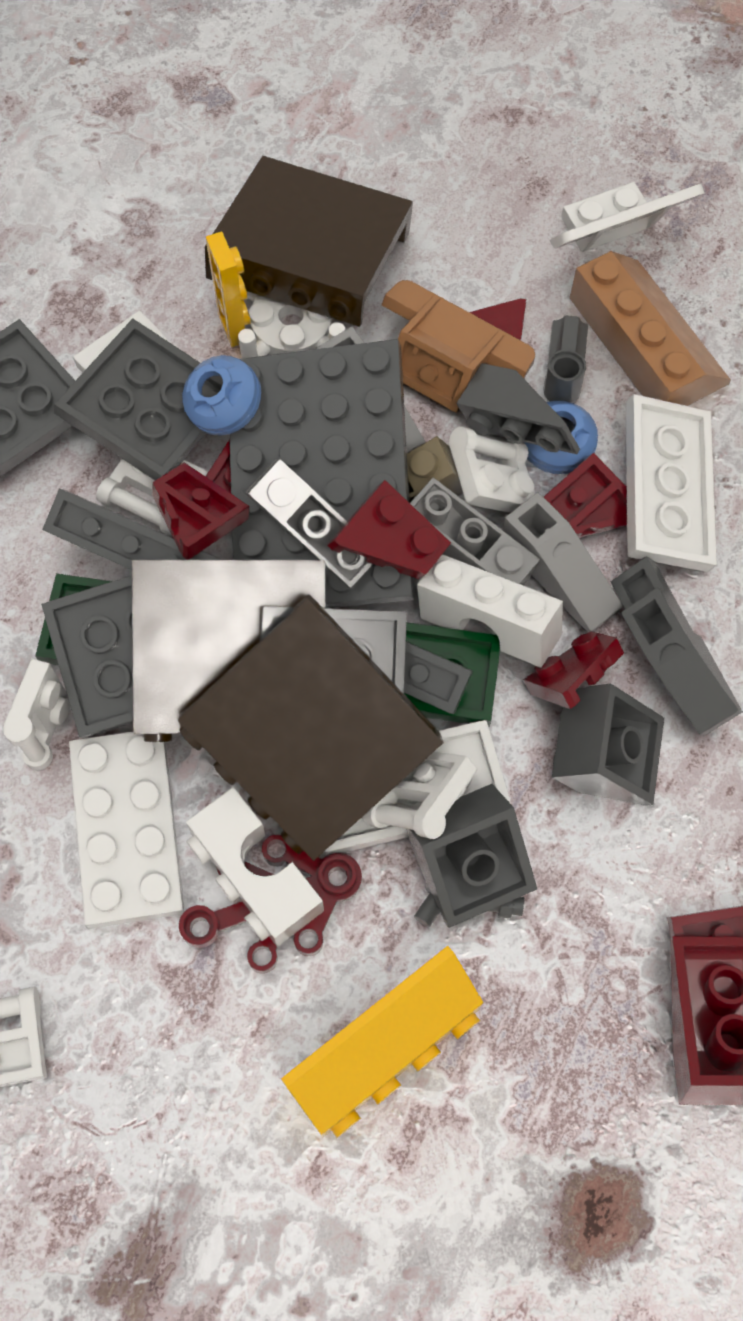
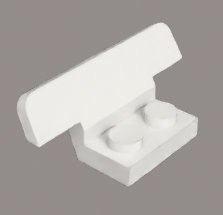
[550,182,705,252]

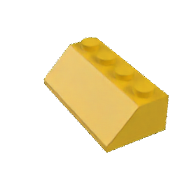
[281,946,484,1138]

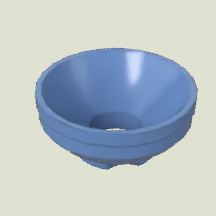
[182,355,261,436]
[523,401,598,474]

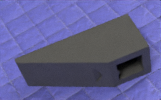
[456,363,580,454]

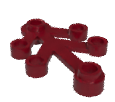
[179,835,362,974]

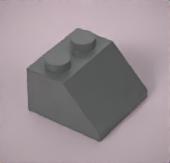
[552,683,664,805]
[406,784,538,928]

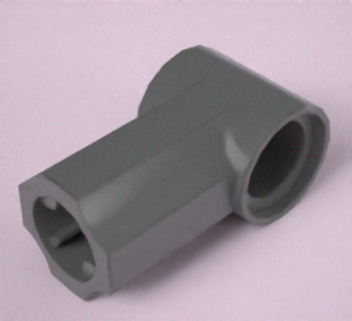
[543,315,588,403]

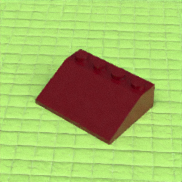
[670,936,743,1105]

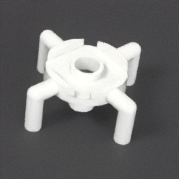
[238,291,346,359]

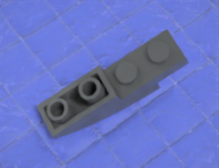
[610,556,743,736]

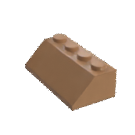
[570,251,731,406]

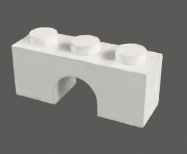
[417,554,563,668]
[186,787,324,947]

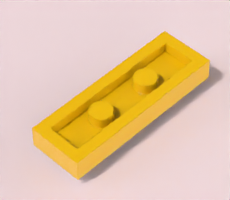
[205,231,251,347]

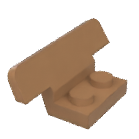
[381,280,535,413]

